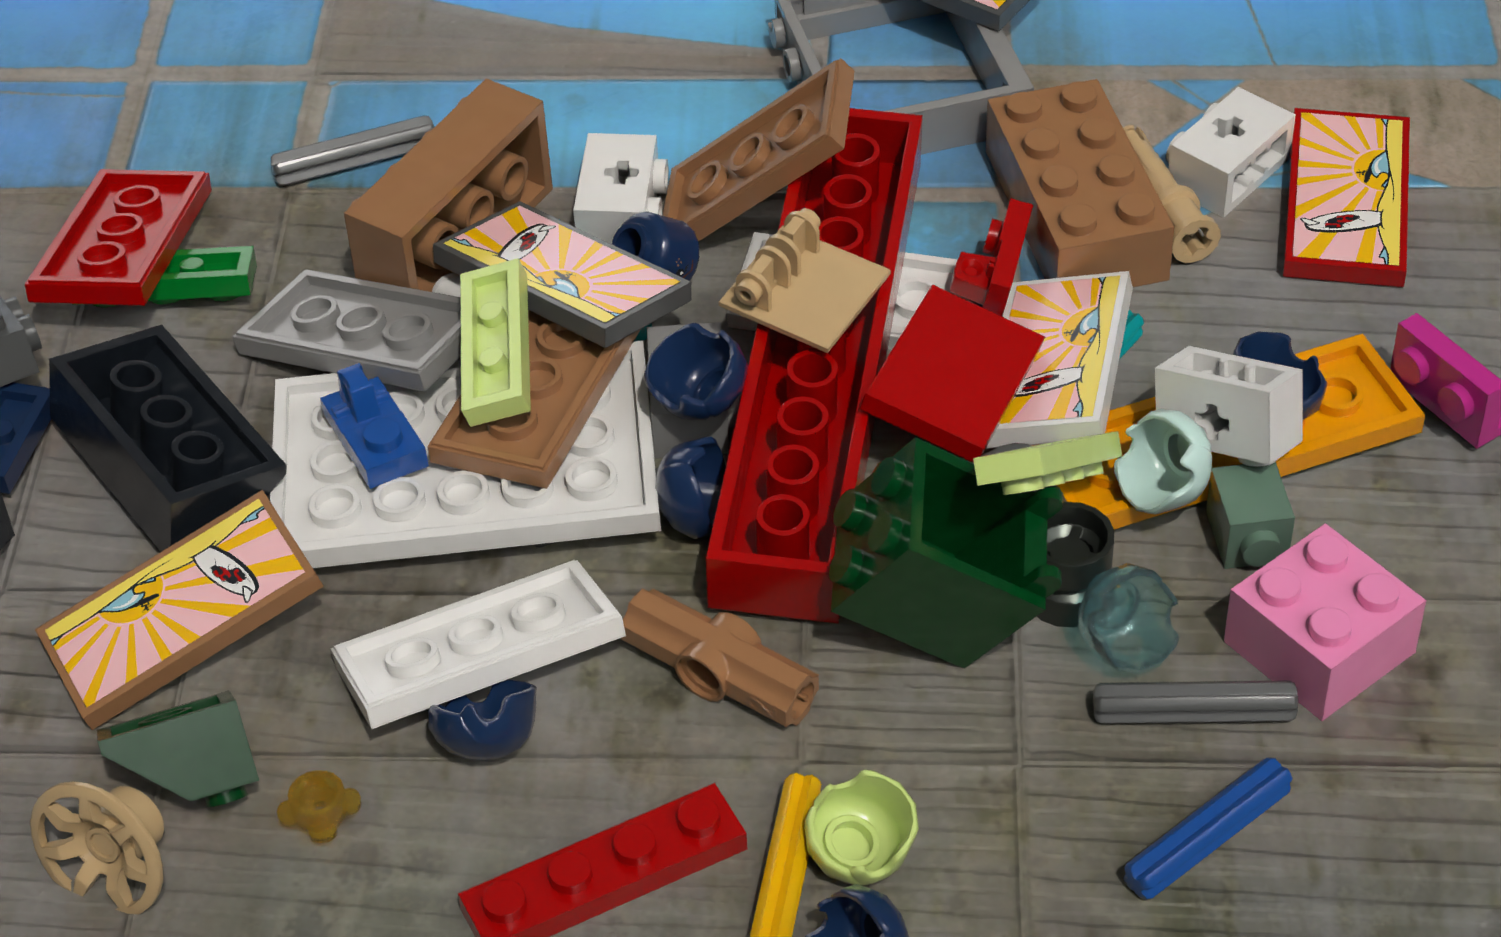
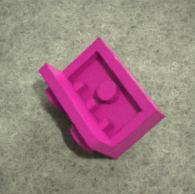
[1390,313,1501,449]

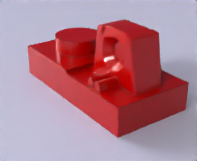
[950,198,1033,316]

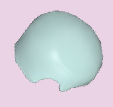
[1114,409,1212,514]

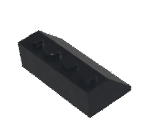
[49,324,287,552]

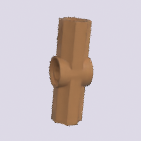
[621,588,819,727]

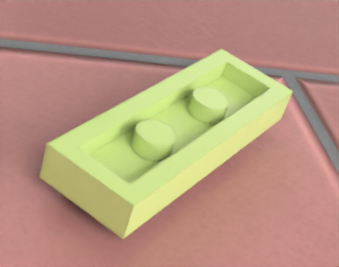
[460,258,531,427]

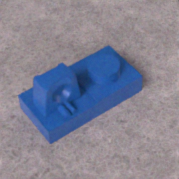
[320,363,429,489]

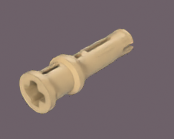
[1123,125,1221,263]

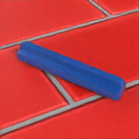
[1123,757,1293,900]

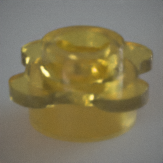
[277,770,362,843]

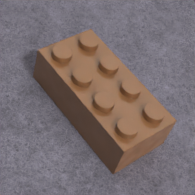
[344,78,553,292]
[986,79,1174,287]

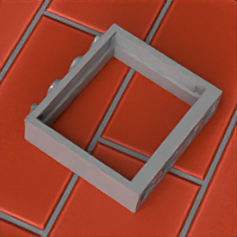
[768,0,1034,155]

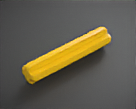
[750,772,822,937]

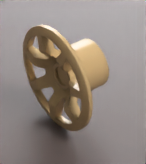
[30,781,164,915]

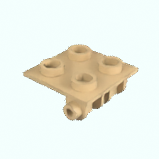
[719,208,891,353]

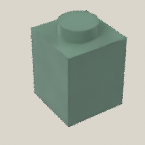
[1206,462,1295,569]

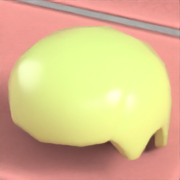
[804,770,919,886]

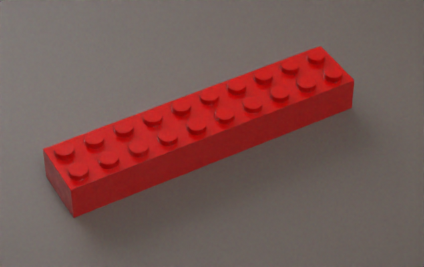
[706,108,923,624]

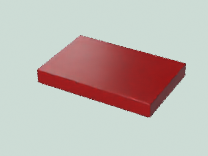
[860,284,1045,463]

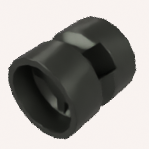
[1037,502,1114,628]

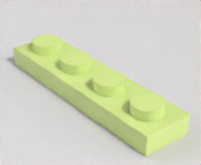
[973,431,1122,495]

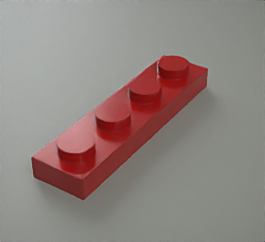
[458,783,748,937]

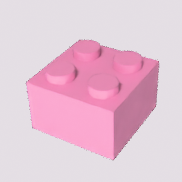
[1224,523,1426,721]

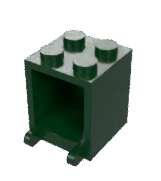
[829,437,1063,669]

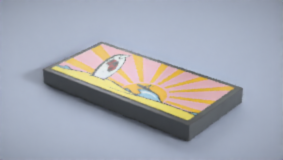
[433,201,692,348]

